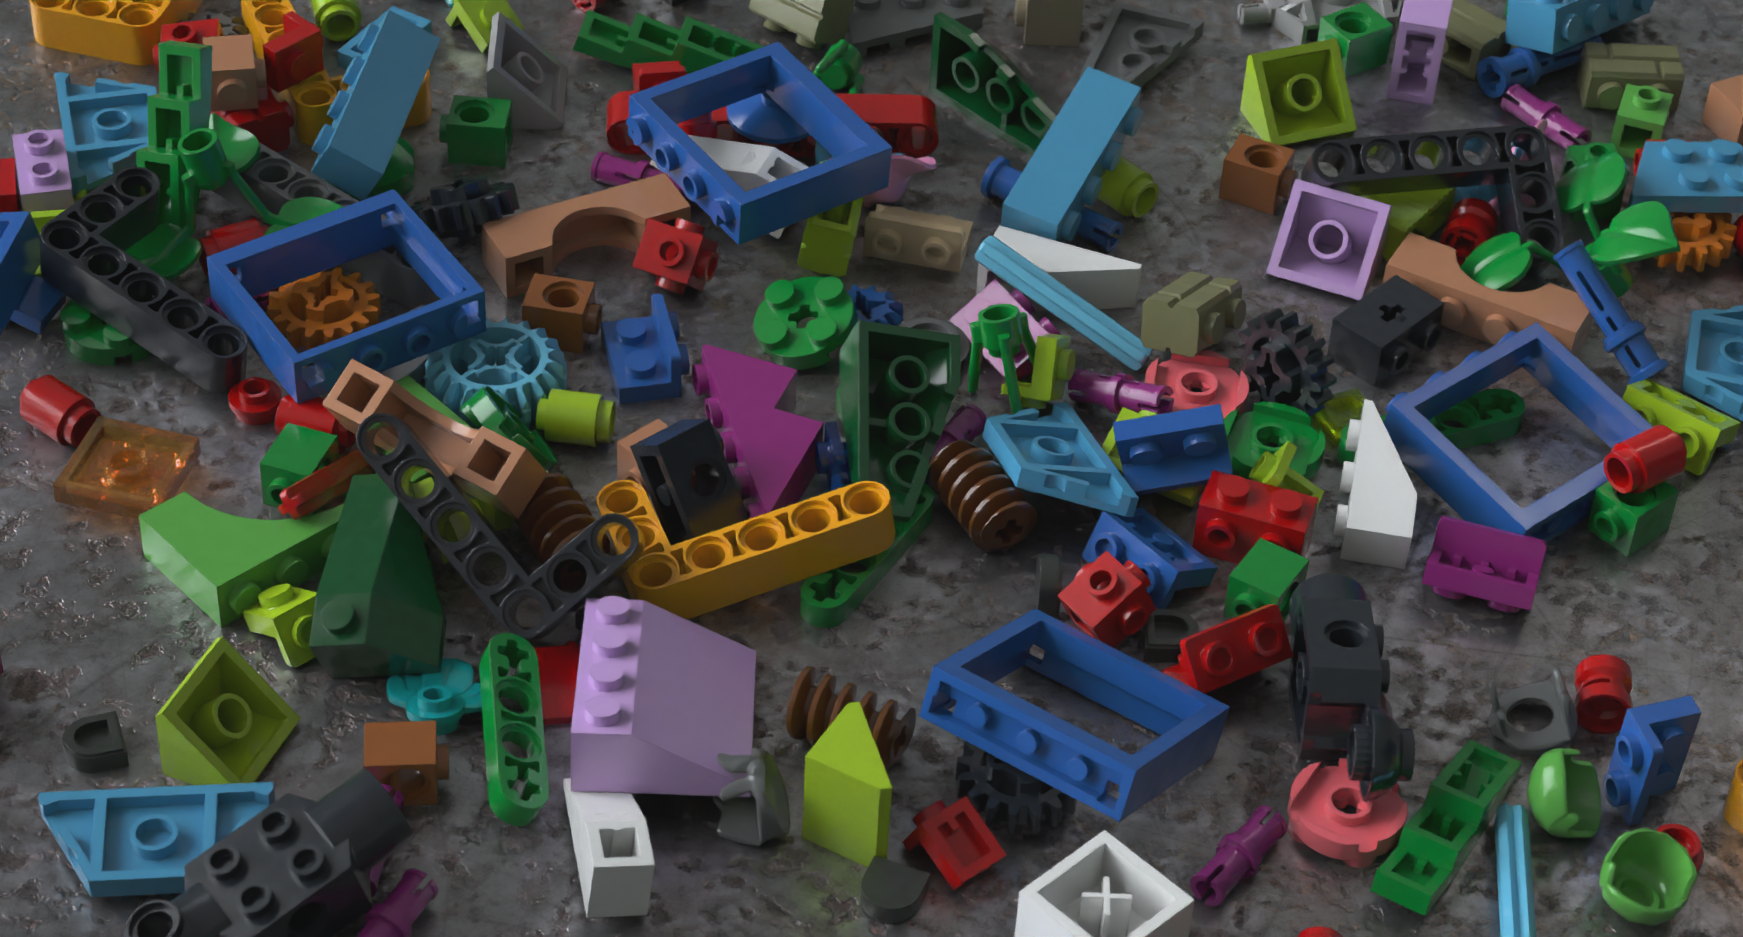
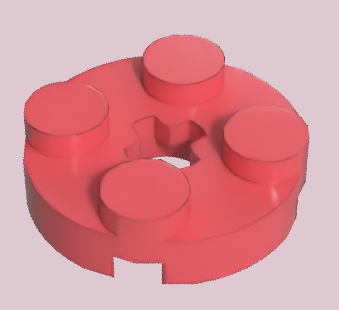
[1144,350,1249,418]
[1287,758,1408,868]

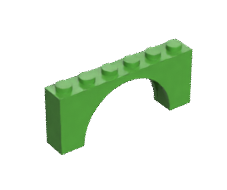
[138,375,472,628]

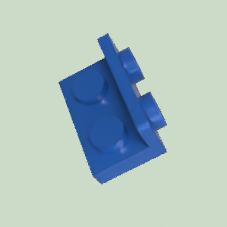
[601,293,690,405]
[1113,404,1233,496]
[1082,508,1218,609]
[1603,695,1702,826]

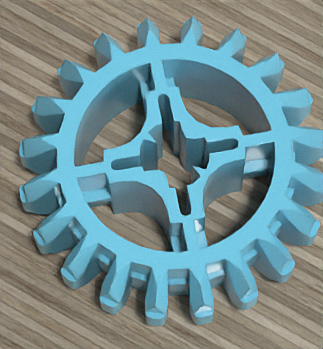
[425,317,567,429]

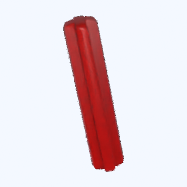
[278,449,376,520]

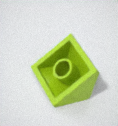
[1240,38,1357,146]
[155,636,301,785]
[802,701,892,867]

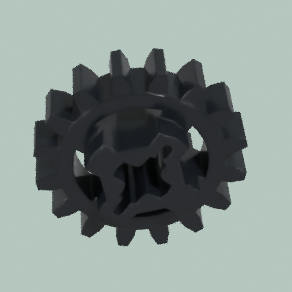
[409,176,520,239]
[1236,308,1337,417]
[955,741,1077,834]

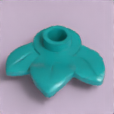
[386,658,482,736]

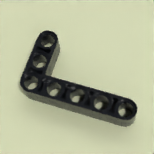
[1301,125,1564,276]
[40,167,248,394]
[356,413,645,640]

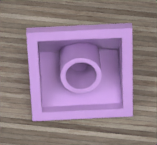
[1266,179,1392,301]

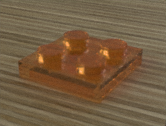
[53,416,201,520]

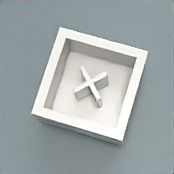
[1014,830,1195,937]

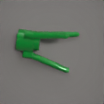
[813,39,865,94]
[967,304,1036,414]

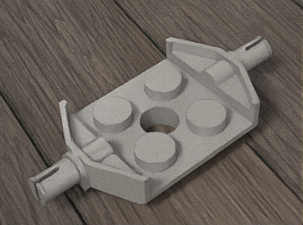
[1237,0,1404,45]

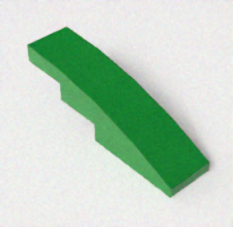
[572,10,764,74]
[136,40,212,229]
[1370,739,1523,916]

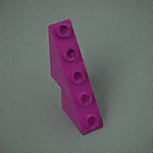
[692,344,824,519]

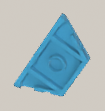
[54,72,157,195]
[1627,139,1743,213]
[1681,305,1743,422]
[982,402,1139,517]
[38,782,275,897]

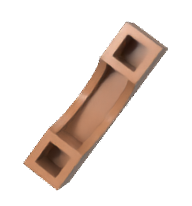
[481,173,691,298]
[1383,232,1593,357]
[322,359,548,519]

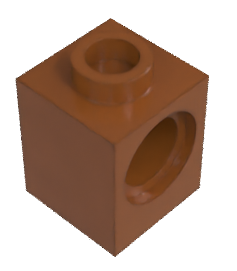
[1218,134,1298,215]
[522,273,603,354]
[363,720,450,806]

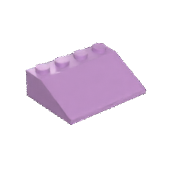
[571,596,756,797]

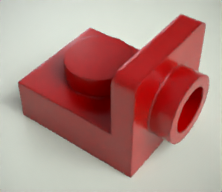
[902,796,1007,891]

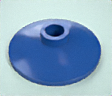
[727,92,810,144]

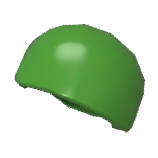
[1527,748,1602,838]
[1599,828,1697,927]

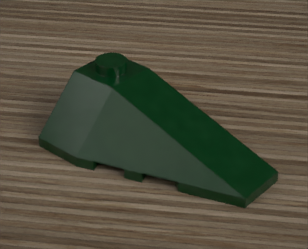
[929,12,1058,157]
[840,320,961,522]
[309,474,446,678]

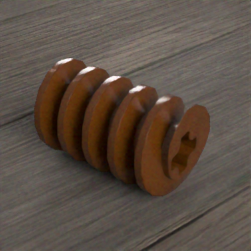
[927,438,1037,552]
[511,473,610,590]
[786,666,916,772]

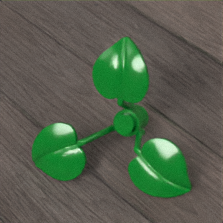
[125,113,343,281]
[1461,151,1680,298]

